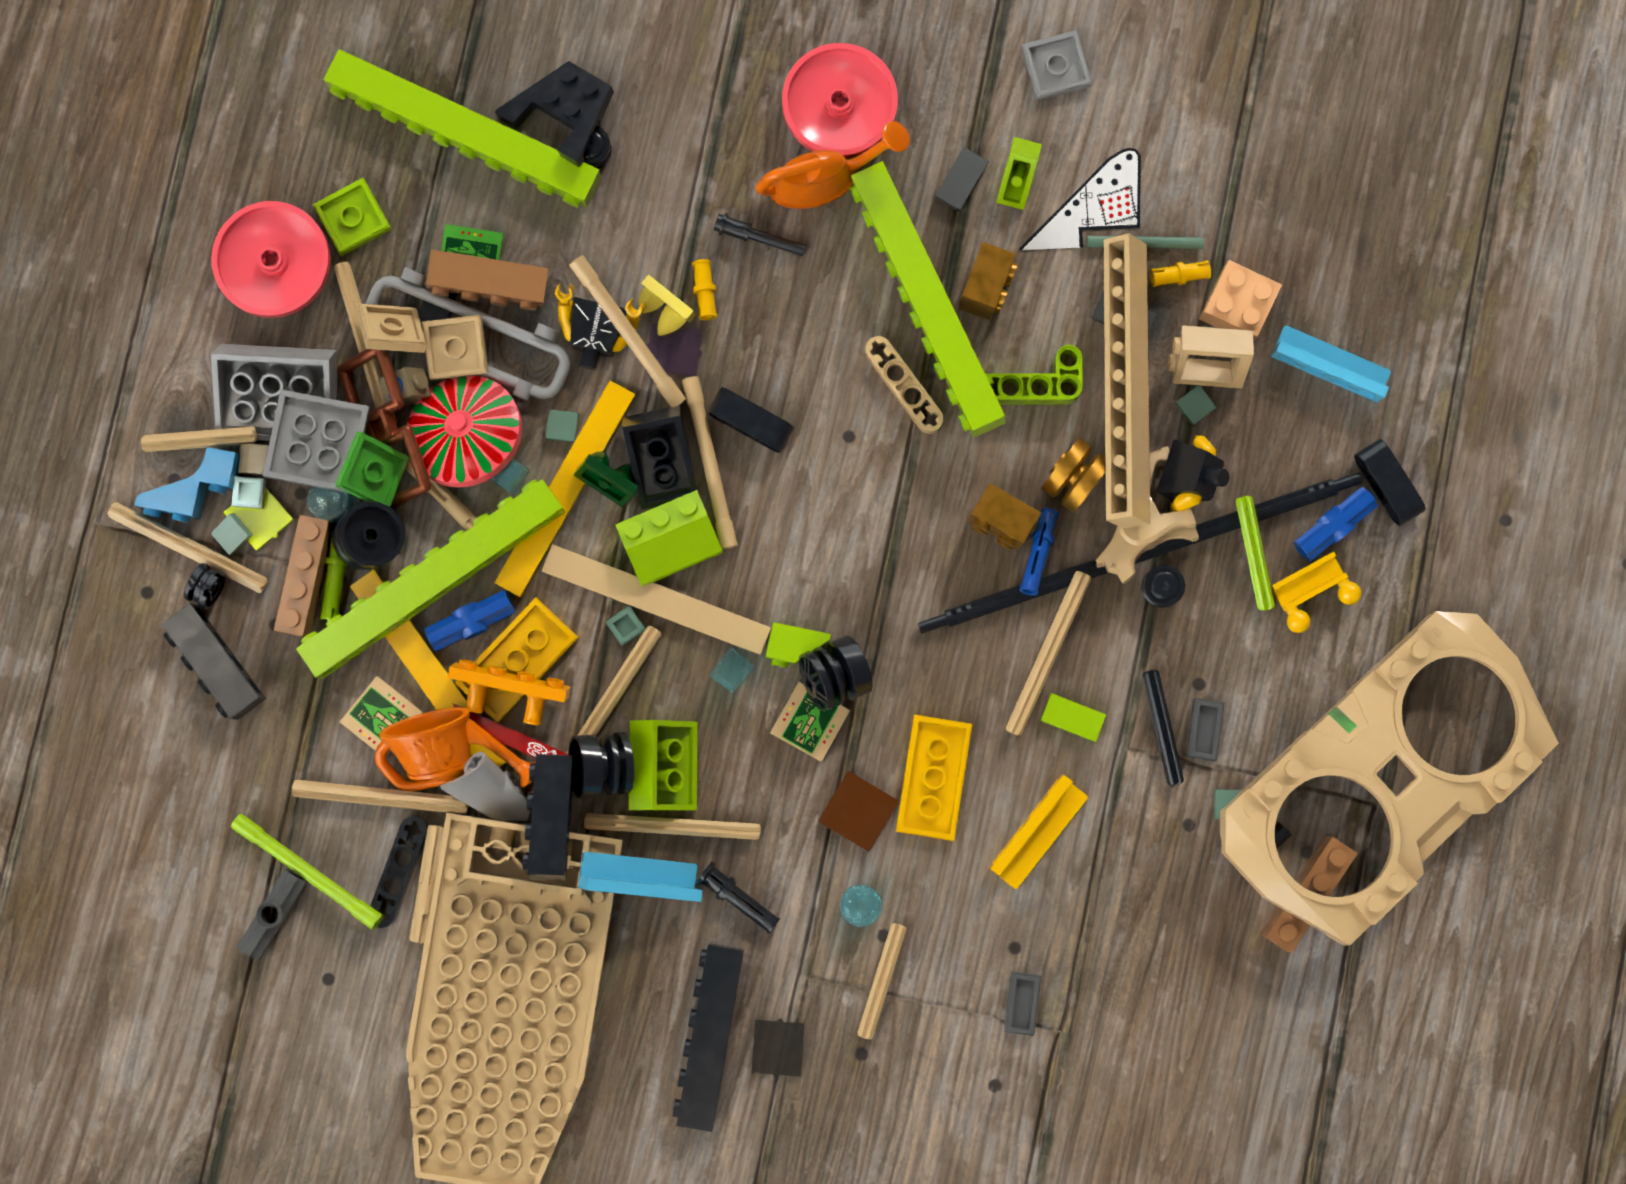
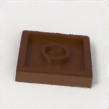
[818,771,899,852]

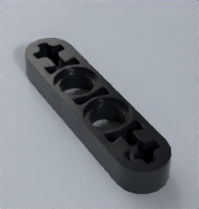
[370,816,428,928]

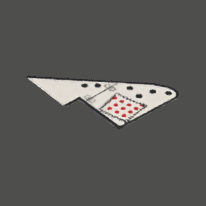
[1019,148,1141,250]

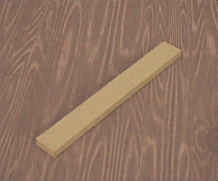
[542,544,771,656]

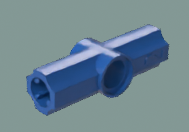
[1293,487,1378,562]
[424,590,516,652]

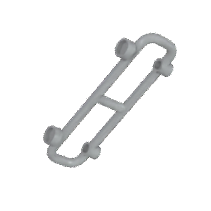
[366,267,571,401]

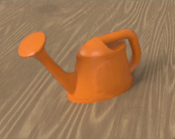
[755,121,910,209]
[375,707,535,792]

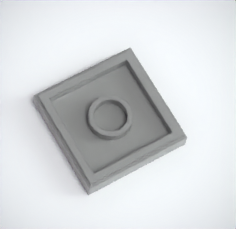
[1021,30,1093,101]

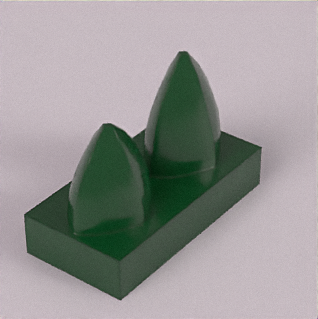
[573,451,638,507]

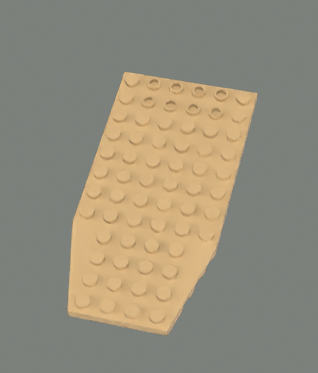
[406,813,623,1184]

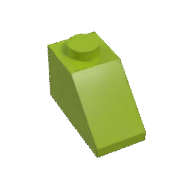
[996,137,1042,210]
[766,622,831,668]

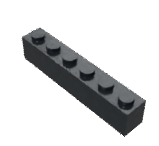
[672,943,744,1132]

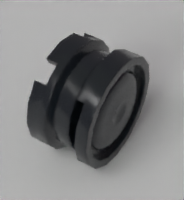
[583,125,612,169]
[184,563,226,610]
[1141,565,1186,608]

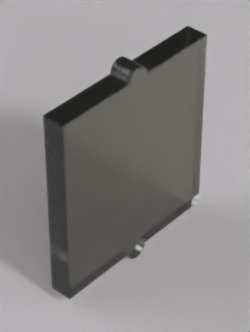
[752,1018,805,1078]

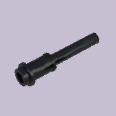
[714,213,806,257]

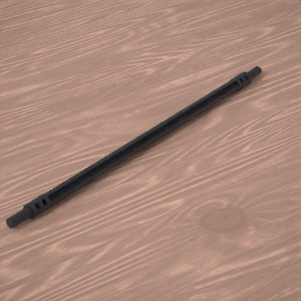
[917,472,1363,634]

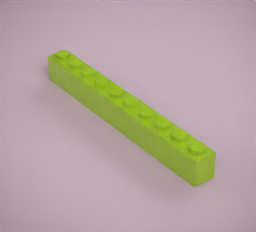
[323,49,602,208]
[849,161,1006,438]
[296,479,566,679]

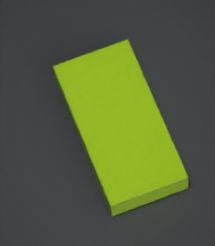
[1040,693,1106,742]

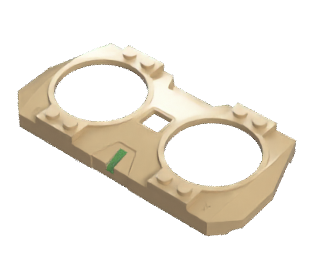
[1220,611,1559,946]

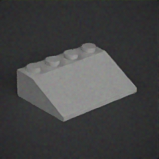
[211,344,338,441]

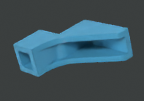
[134,447,239,523]

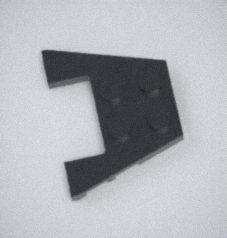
[495,61,614,168]

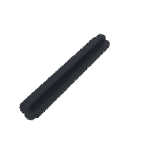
[1142,670,1184,786]

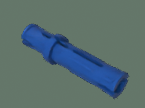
[1019,508,1059,596]

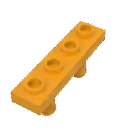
[448,659,571,725]

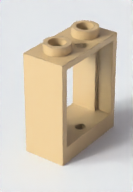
[1167,325,1254,389]

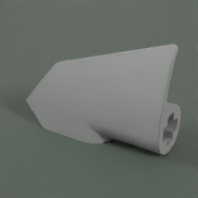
[440,752,530,821]

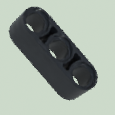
[707,387,795,453]
[1354,439,1426,526]

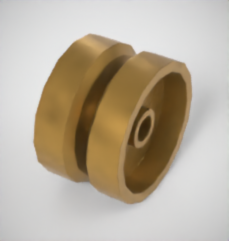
[1041,437,1106,513]

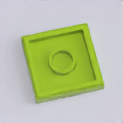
[312,177,392,257]

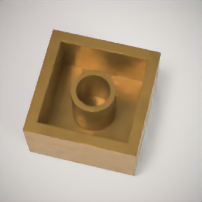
[958,241,1018,321]
[968,483,1041,551]

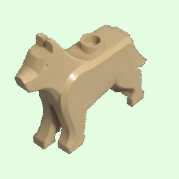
[1096,446,1199,584]

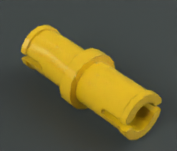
[692,259,718,320]
[1150,260,1211,287]

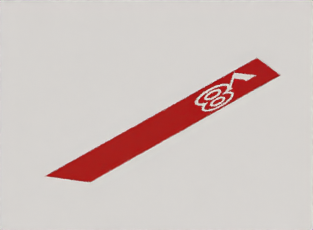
[452,703,568,758]

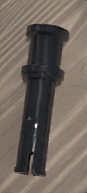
[696,861,780,934]

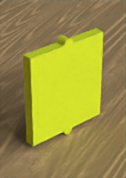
[223,486,294,551]

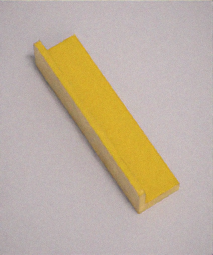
[988,774,1088,889]

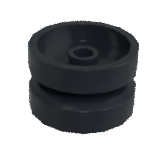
[332,502,405,570]

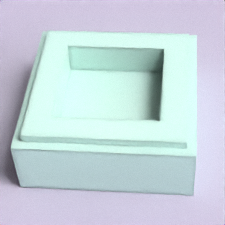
[232,476,266,509]

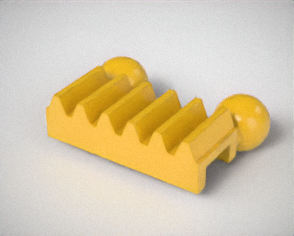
[1271,552,1362,633]

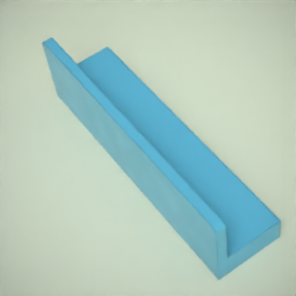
[1271,326,1391,403]
[578,852,703,902]

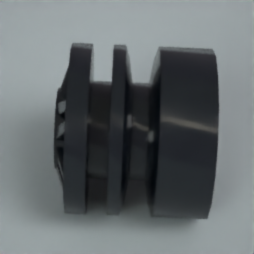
[798,635,873,712]
[568,732,634,798]

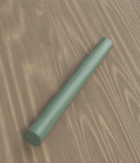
[1086,236,1204,249]

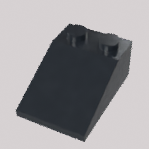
[622,405,698,509]

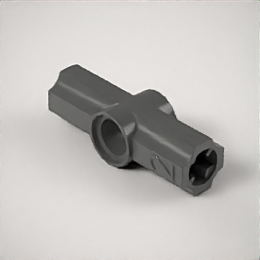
[237,869,308,960]

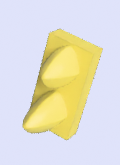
[638,274,697,336]

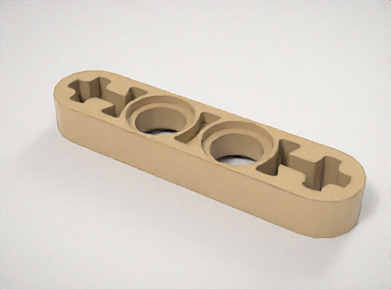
[865,336,943,434]

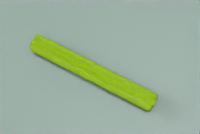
[1236,495,1275,611]

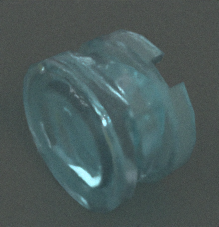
[307,487,353,523]
[840,884,882,927]

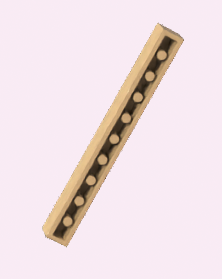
[1104,233,1150,529]

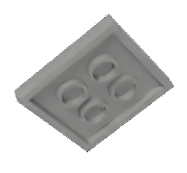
[263,390,370,493]

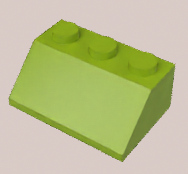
[615,490,723,587]
[629,720,698,810]

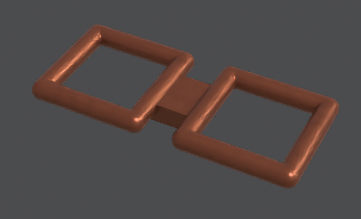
[337,349,431,509]

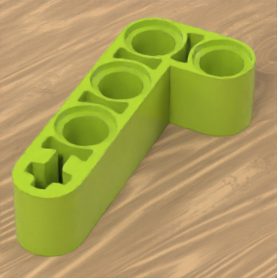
[985,345,1083,405]

